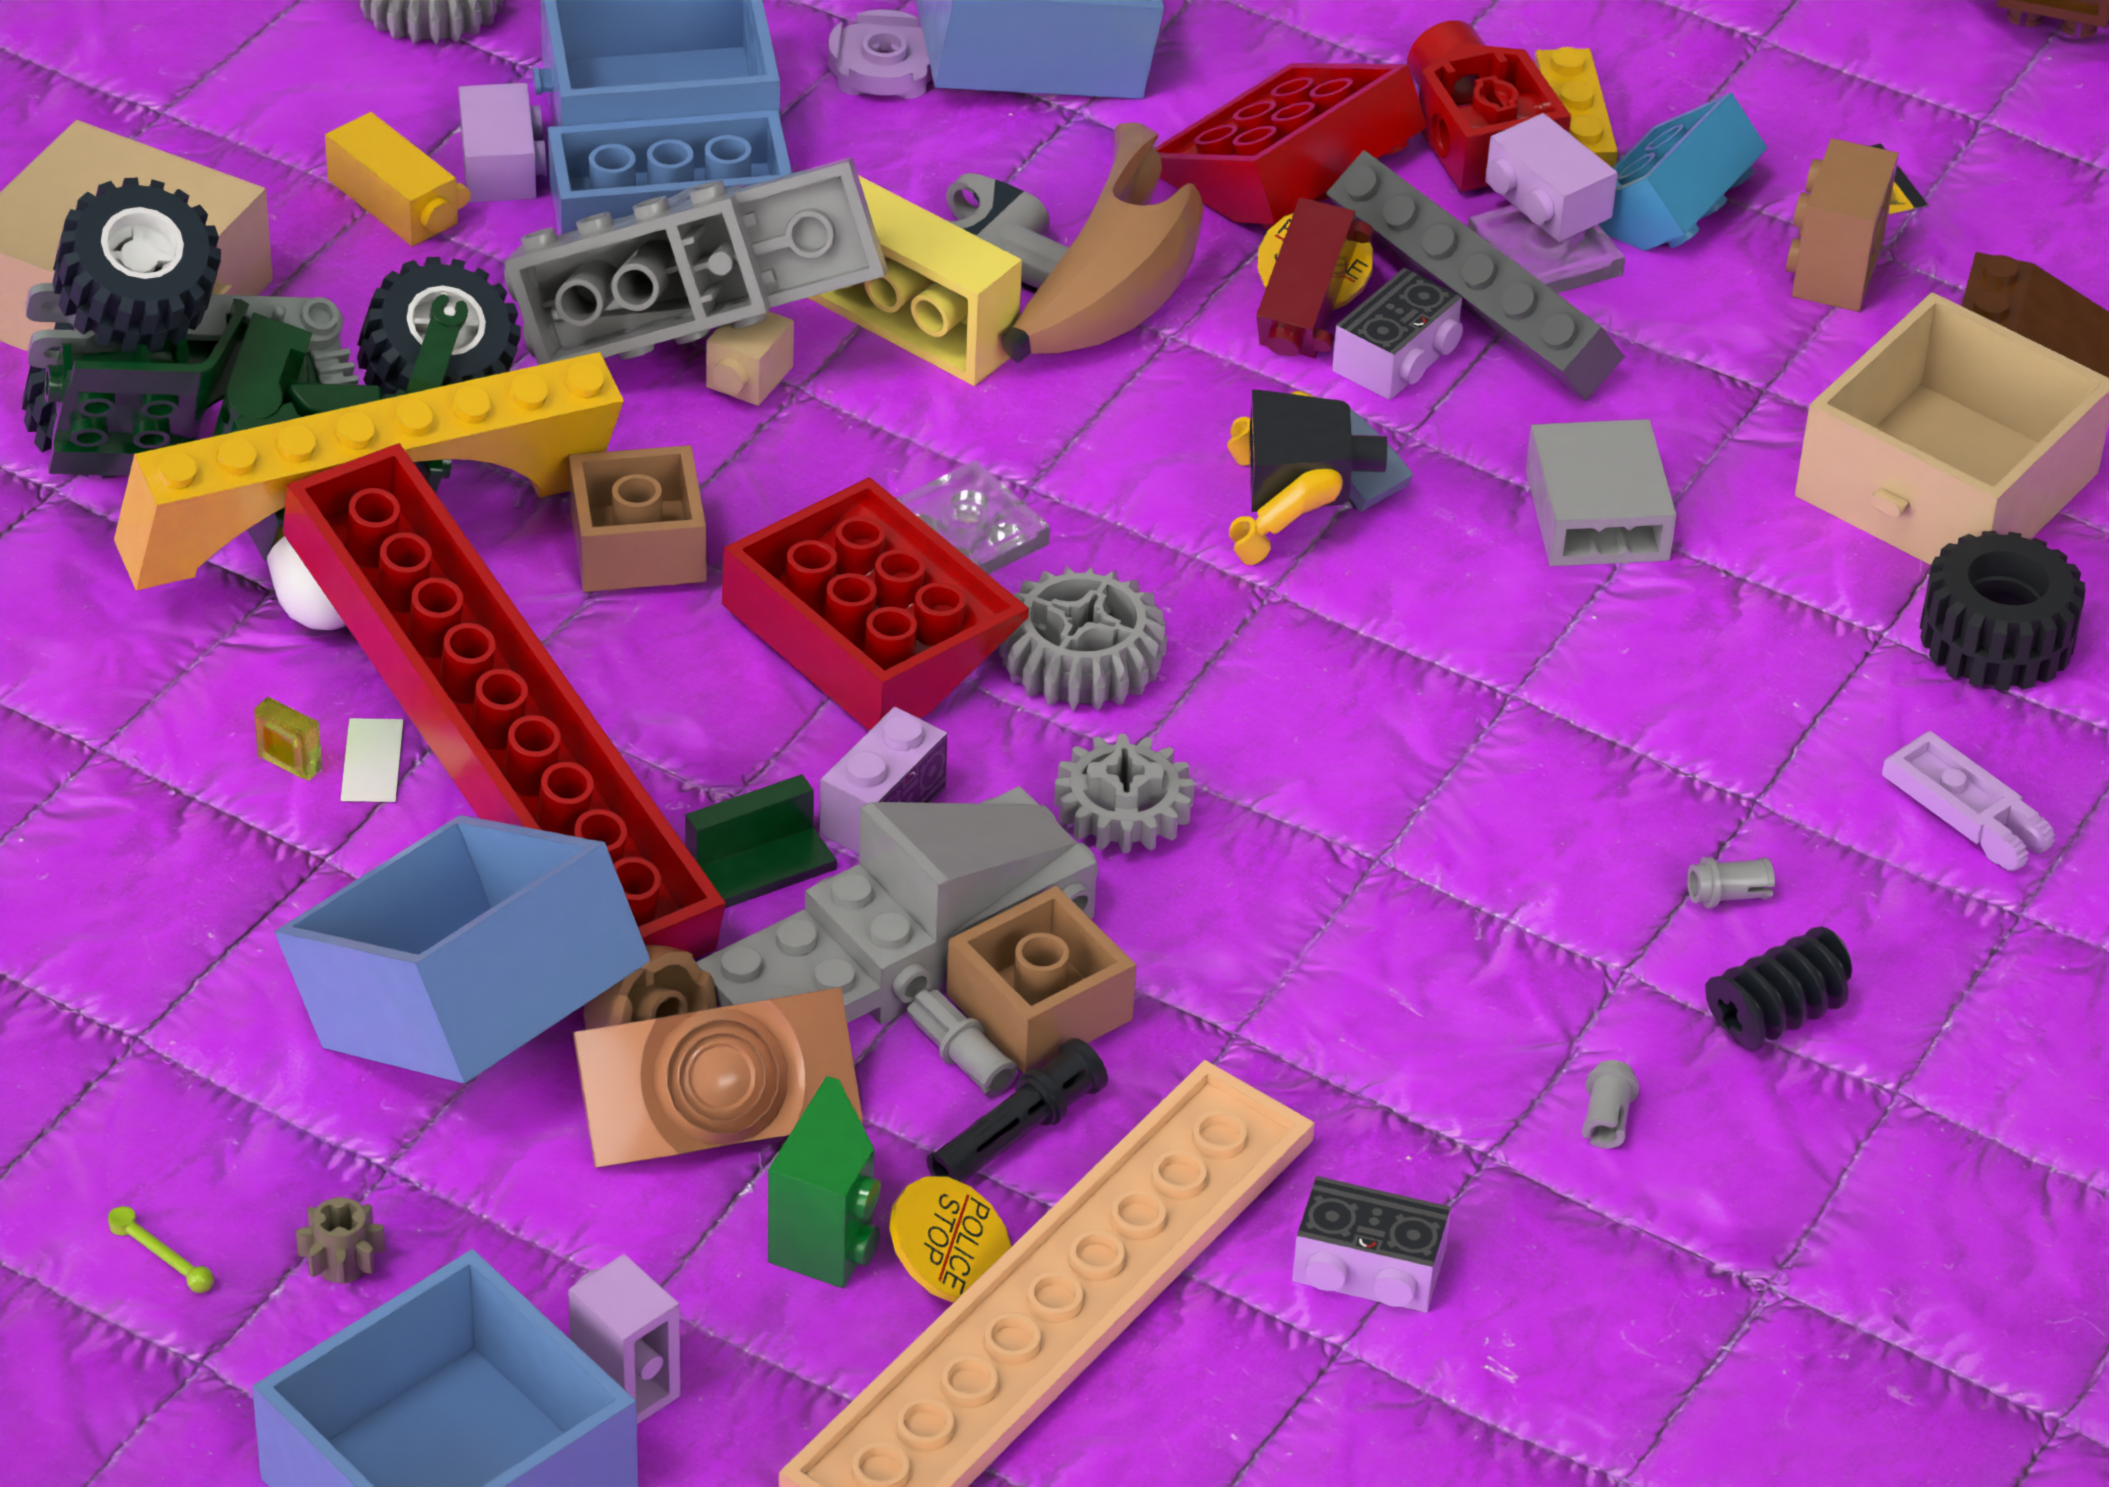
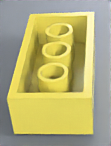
[808,175,1022,386]

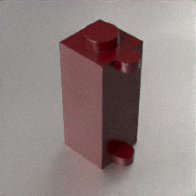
[1256,197,1373,358]

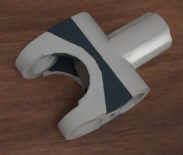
[946,173,1070,289]

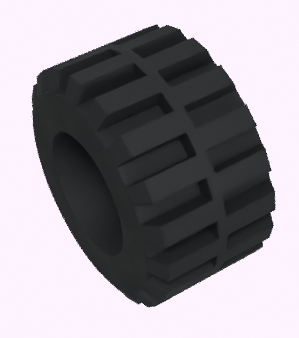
[1919,531,2086,690]

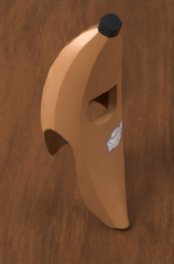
[1001,122,1204,363]

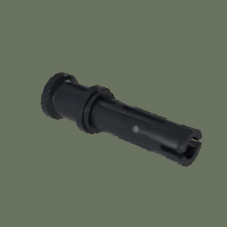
[926,1038,1108,1183]

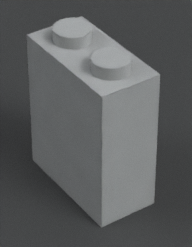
[1525,419,1676,566]

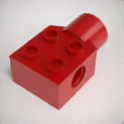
[1407,20,1571,192]

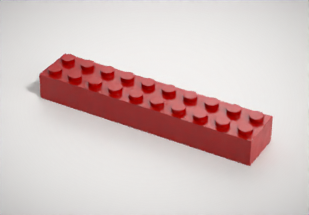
[283,443,725,959]

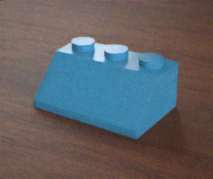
[1591,92,1768,251]

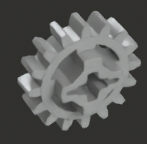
[1054,734,1195,853]

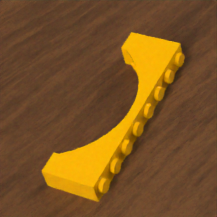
[114,352,624,591]

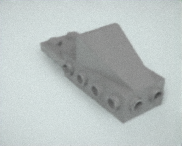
[504,157,888,365]
[696,786,1099,1025]

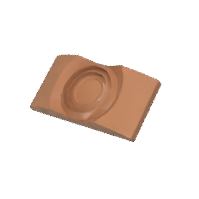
[572,987,863,1168]

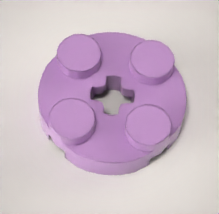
[828,9,933,99]

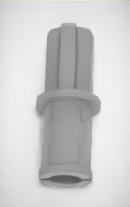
[907,989,1018,1097]

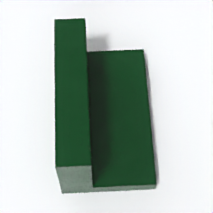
[685,774,837,909]

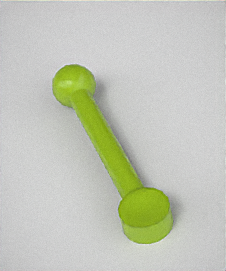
[108,1206,215,1293]

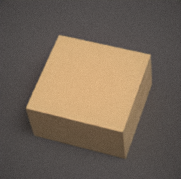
[0,120,273,351]
[1794,292,2109,565]

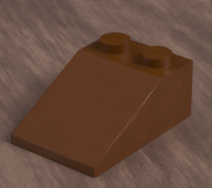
[1961,252,2109,378]

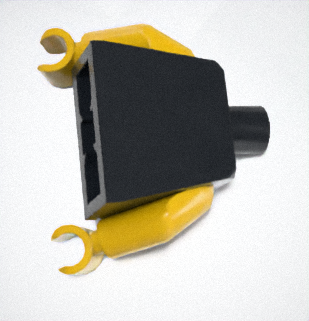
[1227,390,1387,565]

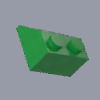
[768,1075,881,1289]

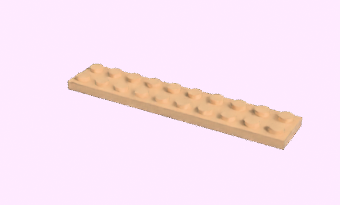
[779,1060,1315,1487]

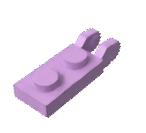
[1882,731,2056,872]

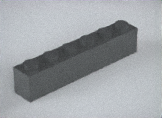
[1326,150,1625,401]

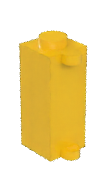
[325,112,471,247]

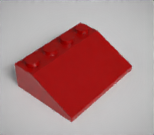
[1155,63,1427,229]
[721,477,1029,731]

